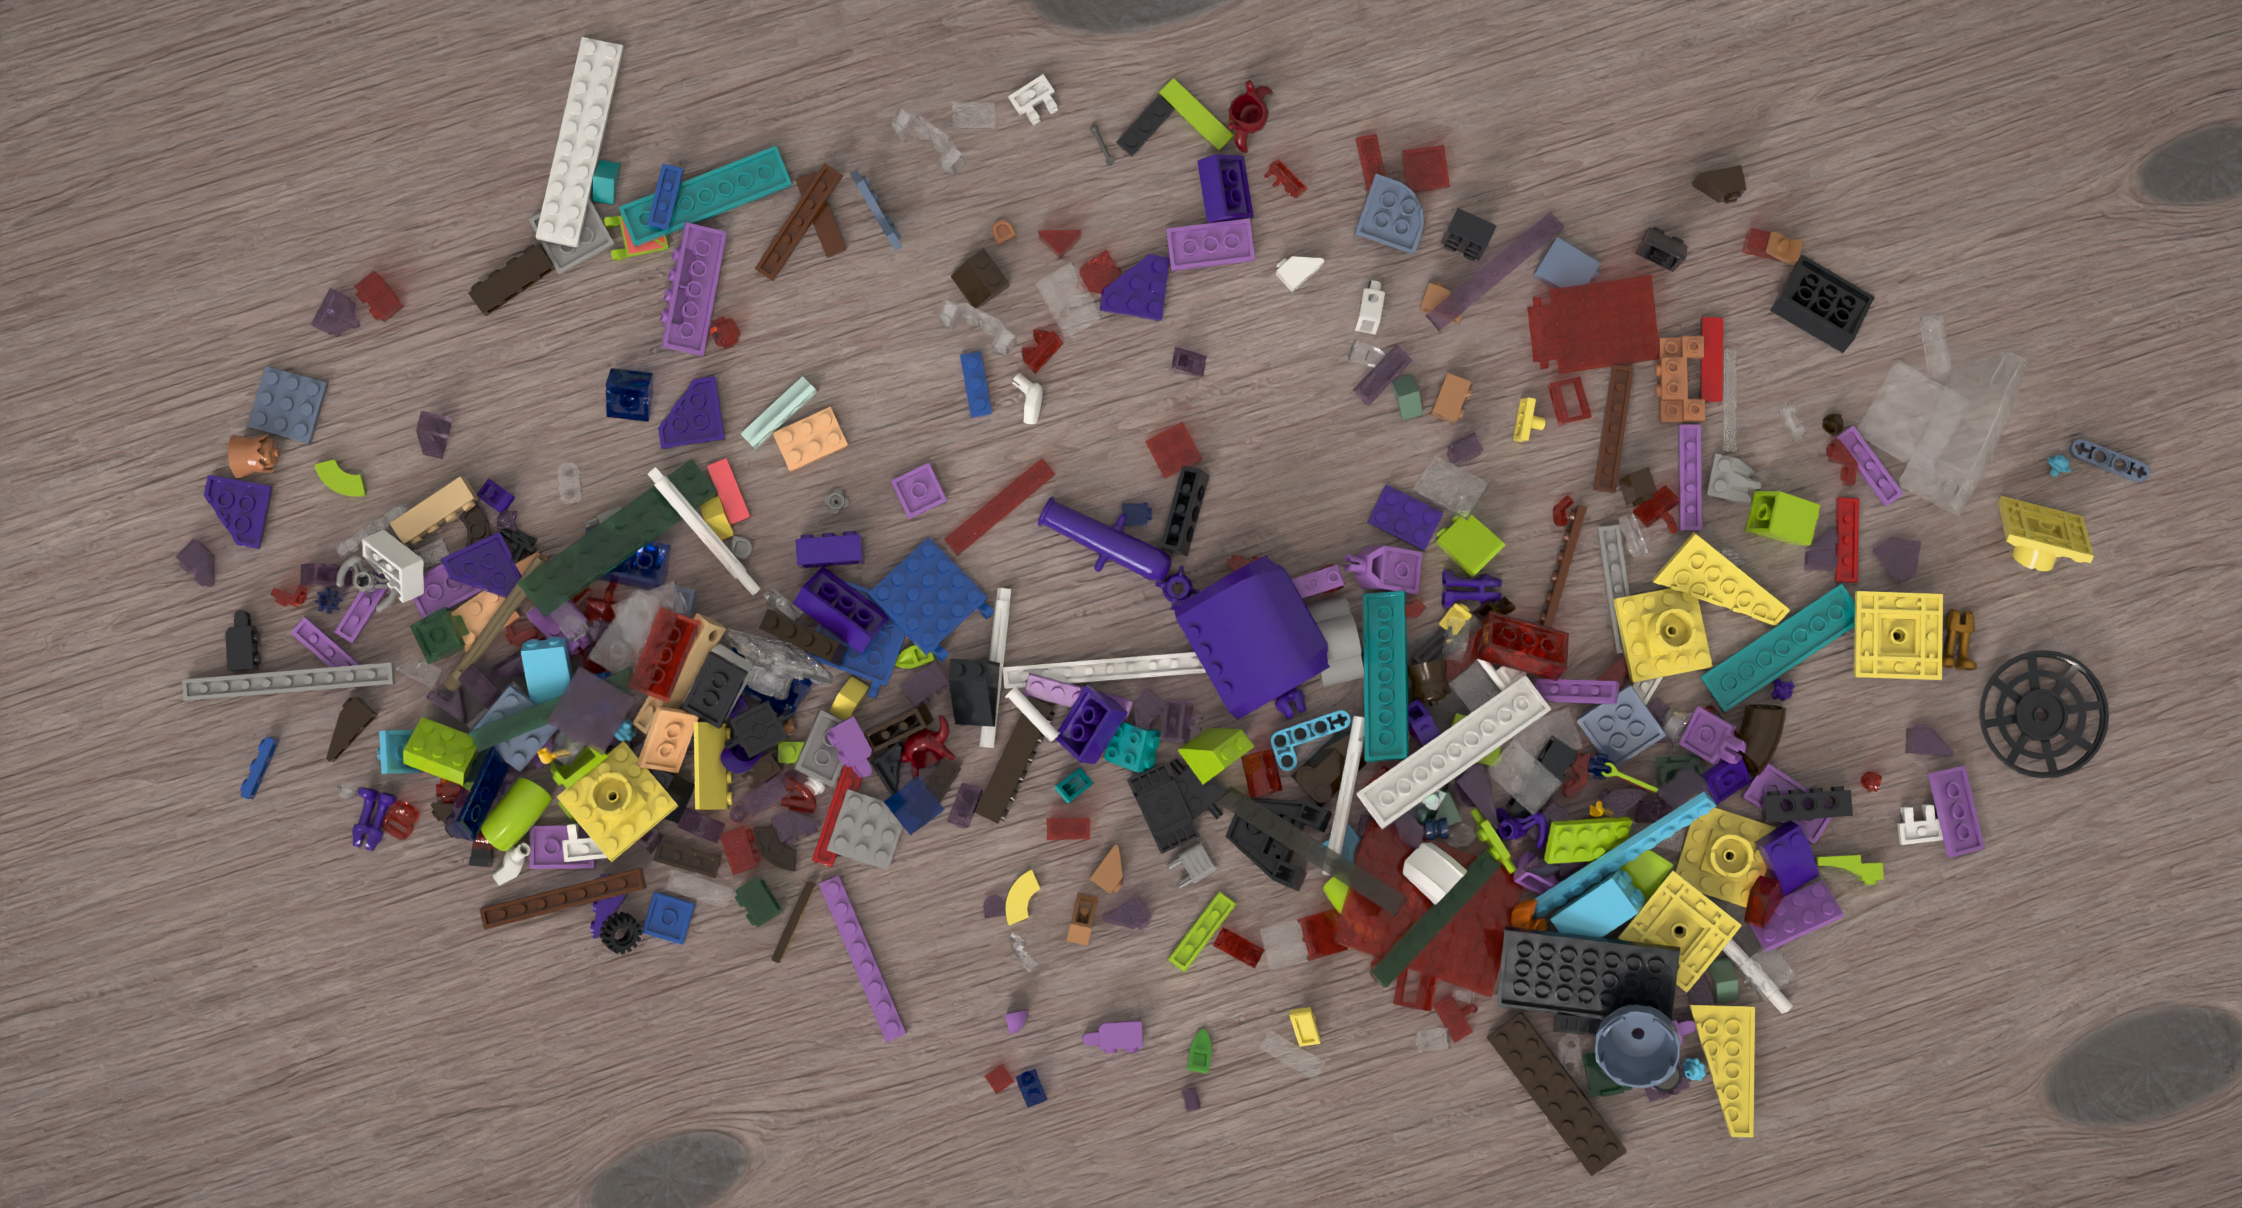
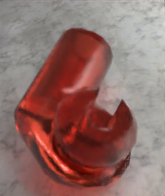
[1553,495,1574,527]

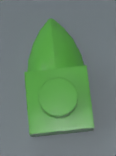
[1187,1028,1212,1074]

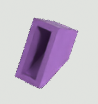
[1513,851,1559,895]

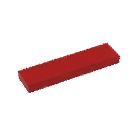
[1700,317,1723,402]
[1835,497,1859,583]

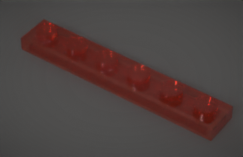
[944,458,1056,556]

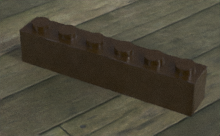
[975,697,1055,824]

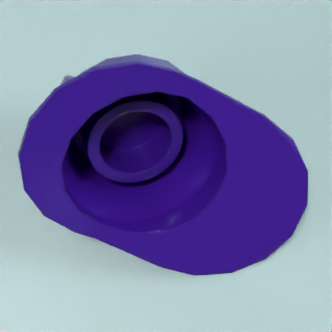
[721,736,763,773]

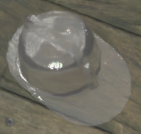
[1663,709,1694,754]

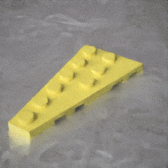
[1652,532,1790,626]
[1689,1005,1755,1137]

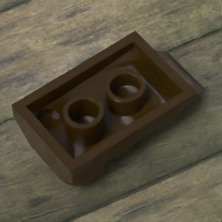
[1291,732,1367,807]

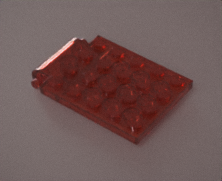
[1527,275,1660,374]

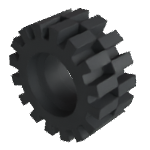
[600,912,642,954]

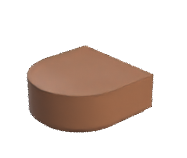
[992,220,1017,246]

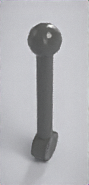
[1090,125,1114,165]

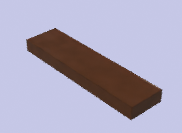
[795,172,846,258]

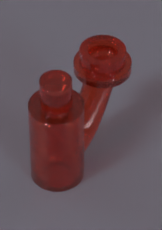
[781,776,817,813]

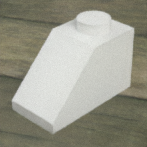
[1276,256,1325,293]

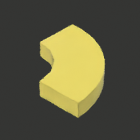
[1006,870,1040,925]

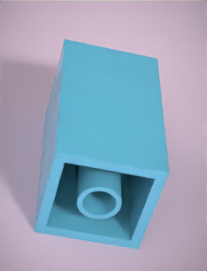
[1550,868,1646,938]

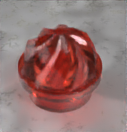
[1861,771,1882,792]

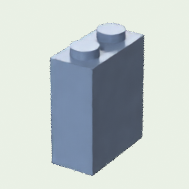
[1533,237,1601,302]

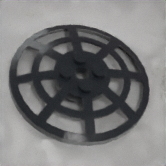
[1979,650,2109,779]

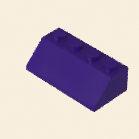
[793,566,890,654]

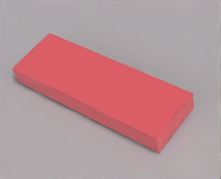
[707,458,751,525]

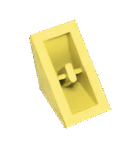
[699,496,734,540]
[829,676,870,720]

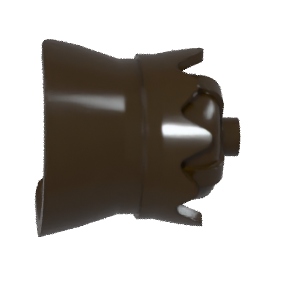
[1407,659,1451,706]

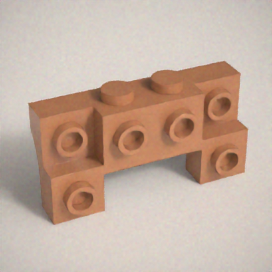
[1655,336,1705,423]

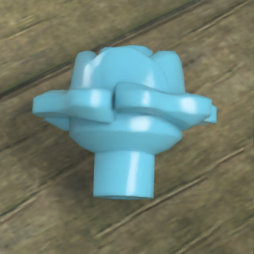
[2047,455,2071,477]
[611,719,636,741]
[1682,1057,1706,1081]

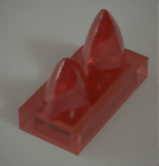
[1022,329,1064,374]

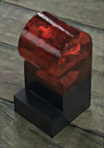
[469,826,494,867]

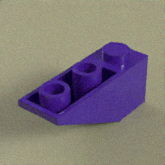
[1408,699,1441,748]
[590,874,627,939]

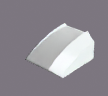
[1403,843,1467,905]

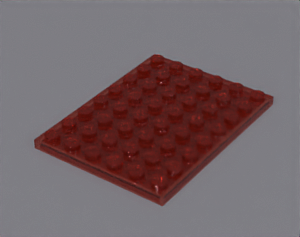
[1332,818,1524,997]

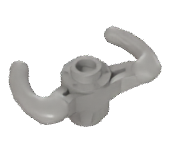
[336,555,399,612]

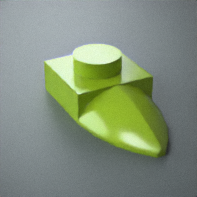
[895,645,937,668]

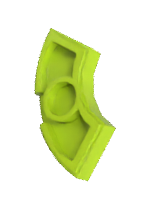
[314,459,367,497]

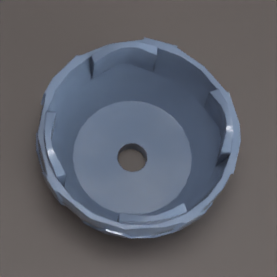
[1595,1005,1681,1088]

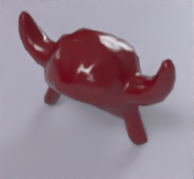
[1228,80,1273,153]
[888,715,955,781]

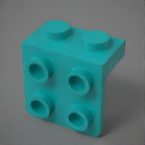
[1104,721,1161,772]

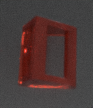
[1547,377,1592,427]
[1393,962,1439,1011]

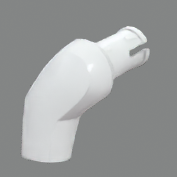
[1012,373,1043,424]
[492,843,531,886]

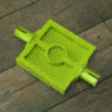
[1470,807,1517,874]

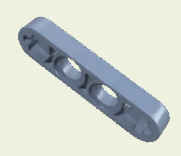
[2069,439,2150,482]

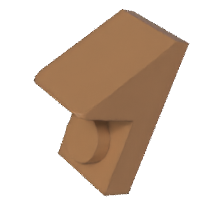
[1766,232,1803,266]

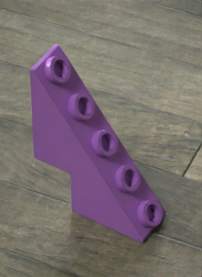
[1291,565,1345,600]

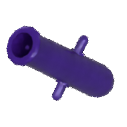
[1037,496,1172,581]

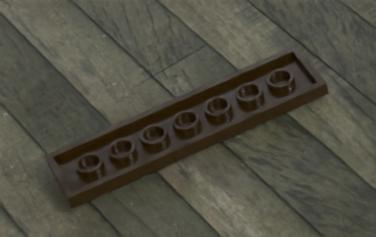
[1487,1012,1627,1176]

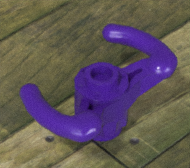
[1491,808,1548,849]

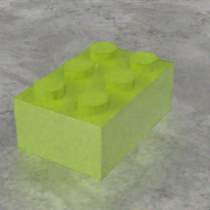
[403,717,481,786]

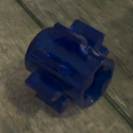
[314,587,343,614]
[1588,753,1613,780]

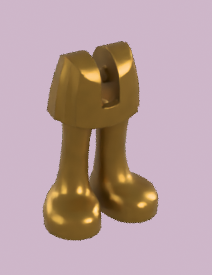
[1942,609,1977,671]

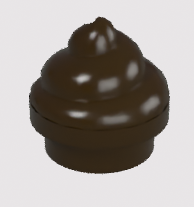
[1822,413,1844,435]

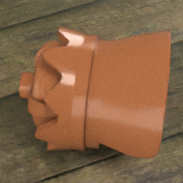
[228,434,280,478]

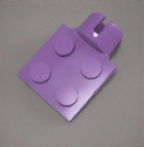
[527,589,590,655]
[1679,706,1746,765]

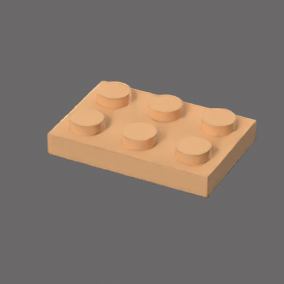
[773,407,848,472]
[443,590,521,653]
[637,706,699,773]

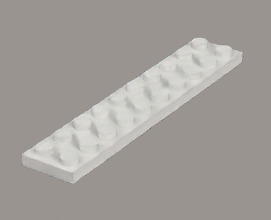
[535,37,624,248]
[1356,675,1551,829]

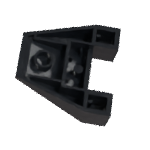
[1225,797,1333,892]

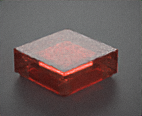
[984,1064,1015,1094]

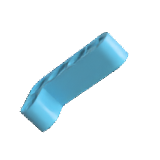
[1270,710,1351,771]

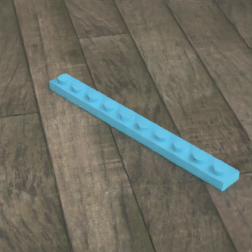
[1532,792,1717,919]

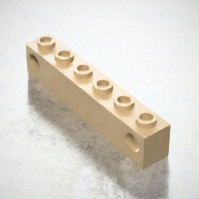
[633,613,726,735]

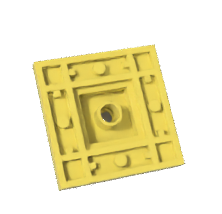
[1998,496,2094,571]
[1613,588,1713,683]
[1854,591,1943,680]
[557,741,678,862]
[1675,808,1777,910]
[1618,870,1742,992]

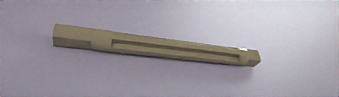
[444,556,549,693]

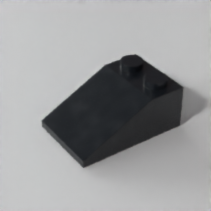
[1635,227,1688,272]
[949,659,1000,727]

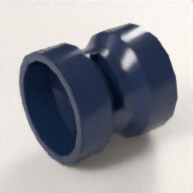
[1425,817,1449,841]

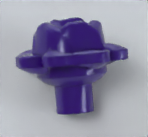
[1771,679,1795,701]

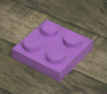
[891,463,947,520]

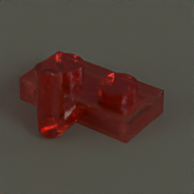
[1633,485,1680,534]
[585,580,630,626]
[1432,994,1478,1043]

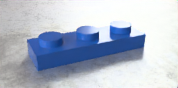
[647,163,684,231]
[960,351,992,418]
[240,736,280,800]

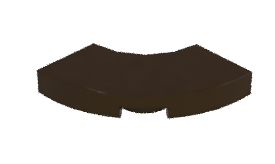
[459,505,491,547]
[754,827,797,871]

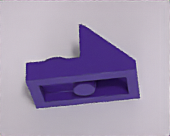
[477,478,515,514]

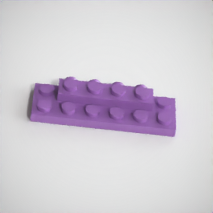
[660,222,727,356]

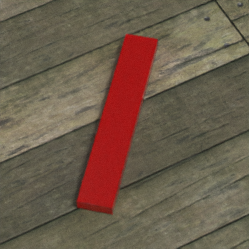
[812,757,870,867]

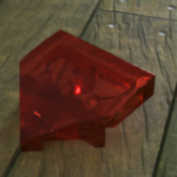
[1076,249,1121,294]

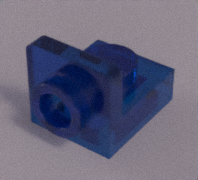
[1122,502,1152,526]

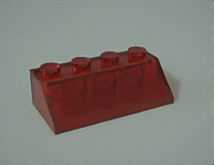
[626,604,701,703]
[1478,611,1569,681]

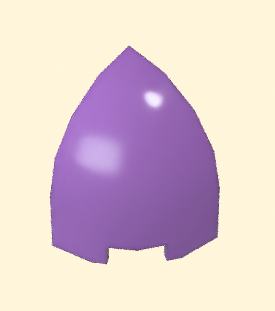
[1006,1009,1028,1035]

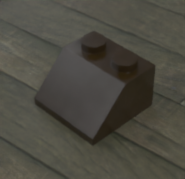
[1692,165,1747,204]
[951,248,1010,311]

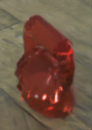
[383,800,420,840]

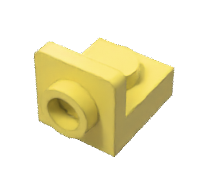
[1438,603,1472,637]

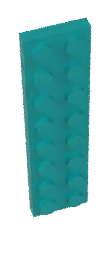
[618,146,792,247]
[1700,584,1855,713]
[1363,591,1409,762]

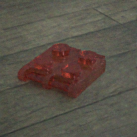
[1297,908,1353,961]

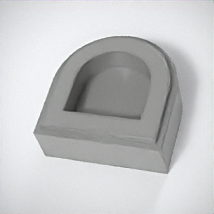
[730,536,753,559]

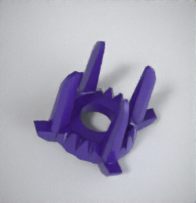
[1155,566,1200,611]

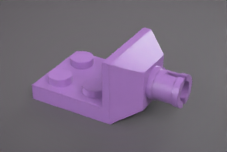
[1343,545,1423,595]

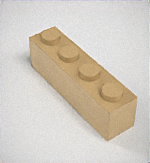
[389,476,479,546]

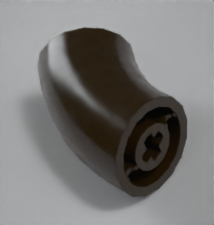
[1735,704,1786,776]

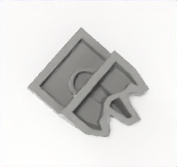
[1706,453,1761,504]

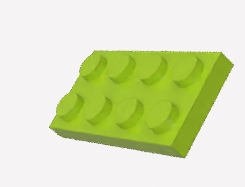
[1544,817,1632,864]

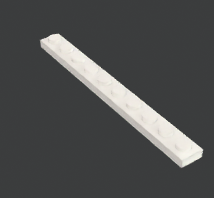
[1003,652,1206,689]

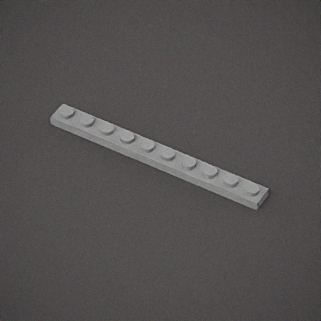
[182,662,395,701]

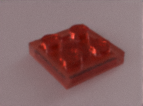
[1402,145,1450,192]
[1145,422,1202,479]

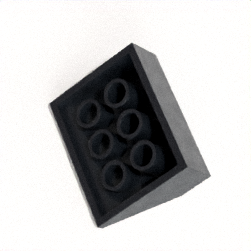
[1770,255,1875,353]

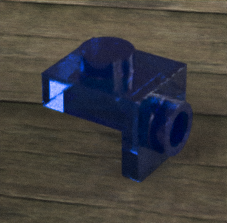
[1016,1069,1048,1108]

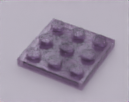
[546,666,636,755]

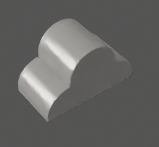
[1306,595,1364,687]

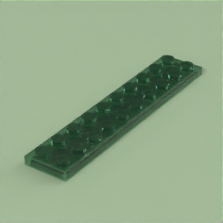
[518,459,718,618]

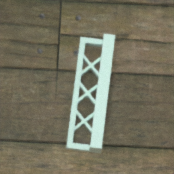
[741,376,818,450]

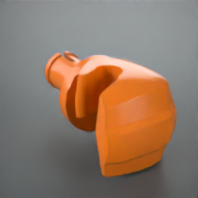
[1511,899,1548,931]

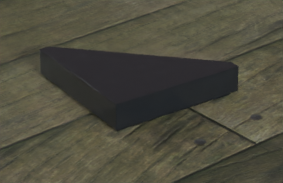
[870,741,903,795]

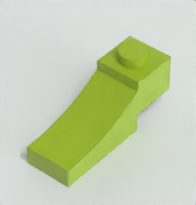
[1814,855,1884,885]

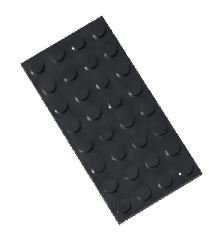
[1497,926,1680,1020]

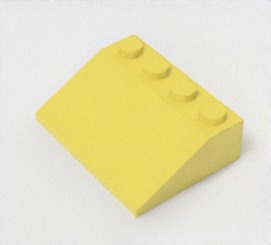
[694,722,733,810]

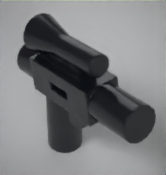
[500,527,537,563]

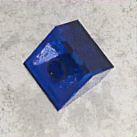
[606,368,653,422]
[884,775,945,835]

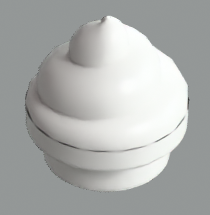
[804,776,825,796]

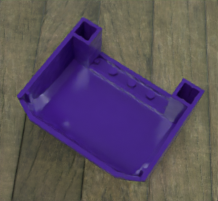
[1174,555,1330,720]

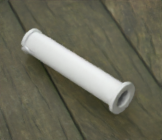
[1005,686,1060,743]

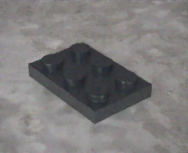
[682,651,748,729]

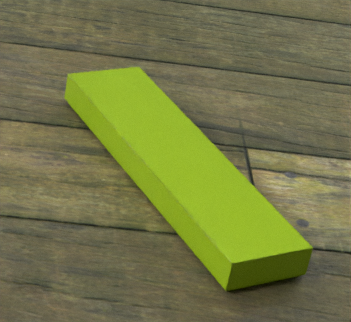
[1159,78,1234,151]
[1168,891,1236,972]

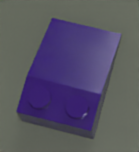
[1754,821,1819,897]

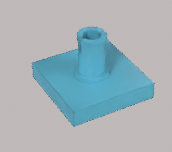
[376,730,420,774]

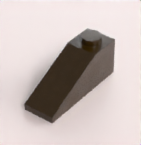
[326,697,378,762]

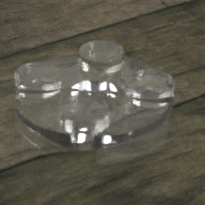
[763,586,804,622]

